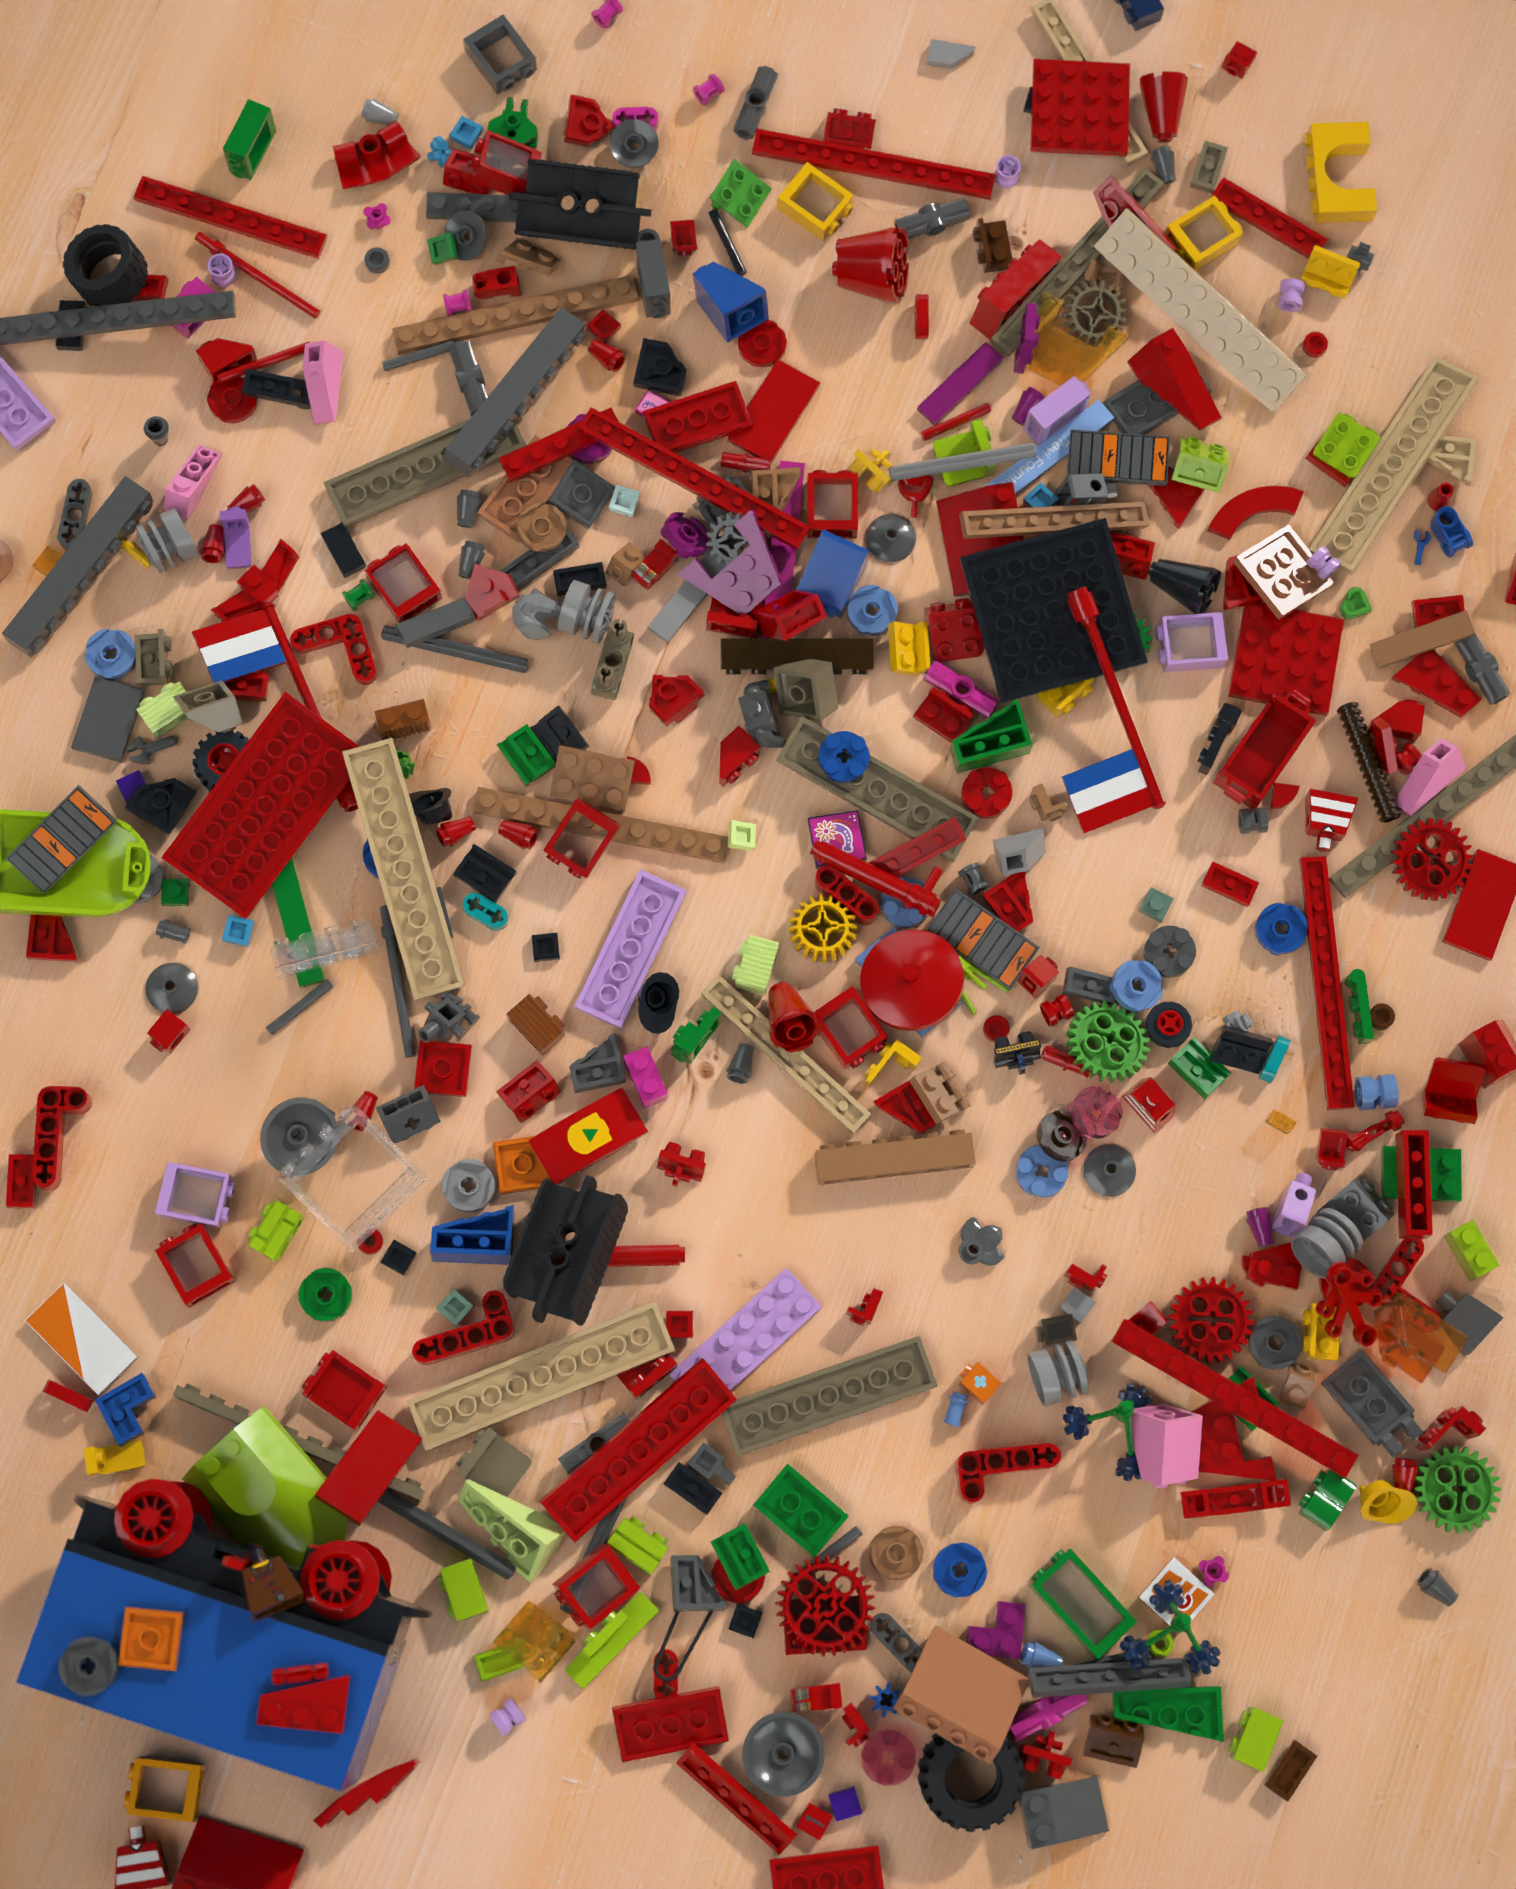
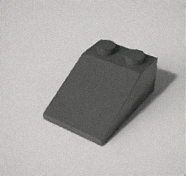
[1019,1776,1109,1849]

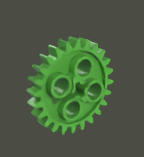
[1066,1001,1150,1083]
[1413,1445,1501,1534]

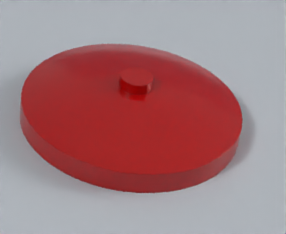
[860,929,964,1031]

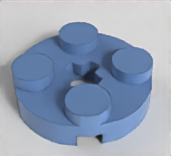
[847,585,898,636]
[85,629,136,681]
[880,877,928,929]
[1109,960,1163,1013]
[1016,1145,1068,1198]

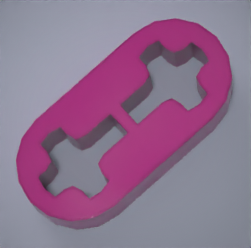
[612,107,658,130]

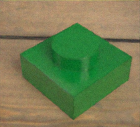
[427,233,458,265]
[161,879,189,906]

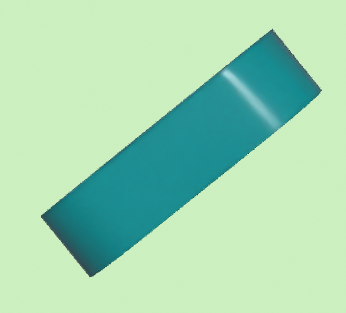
[463,893,508,931]
[1259,1035,1291,1084]

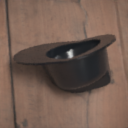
[409,788,453,825]
[638,972,679,1034]

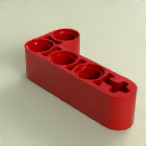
[32,1086,92,1192]
[412,1290,514,1365]
[955,1443,1061,1504]

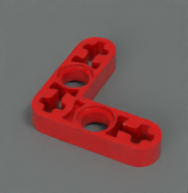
[290,614,377,685]
[1372,1239,1441,1333]

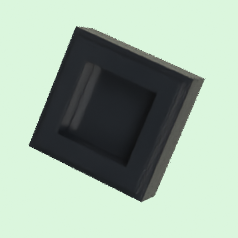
[532,933,560,962]
[380,1240,417,1276]
[728,1603,763,1639]

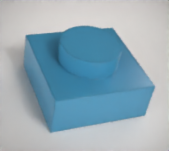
[450,116,483,150]
[1023,482,1059,508]
[222,915,255,947]

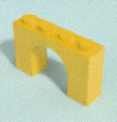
[1303,121,1377,223]

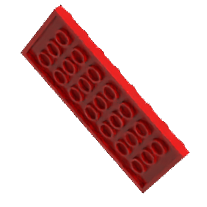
[161,692,360,919]

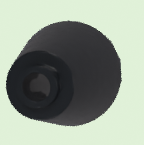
[1148,559,1221,614]

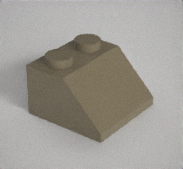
[773,659,838,721]
[173,680,243,732]

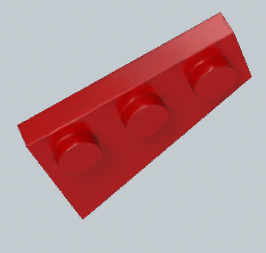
[1392,650,1481,718]
[256,1675,351,1734]

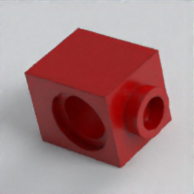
[147,1009,191,1054]

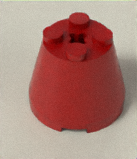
[832,227,909,303]

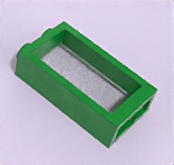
[1029,1548,1137,1659]

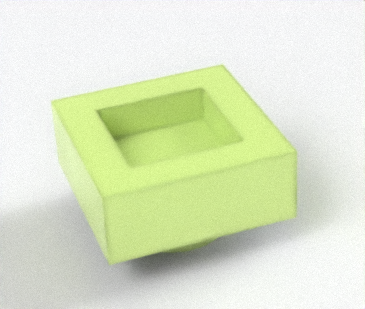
[728,820,756,851]

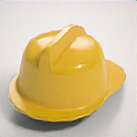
[1359,1480,1418,1524]

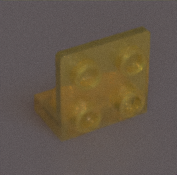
[494,1601,576,1684]

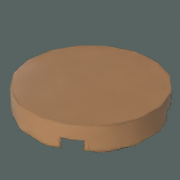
[516,502,566,553]
[870,1526,923,1580]

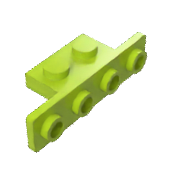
[565,1592,659,1688]

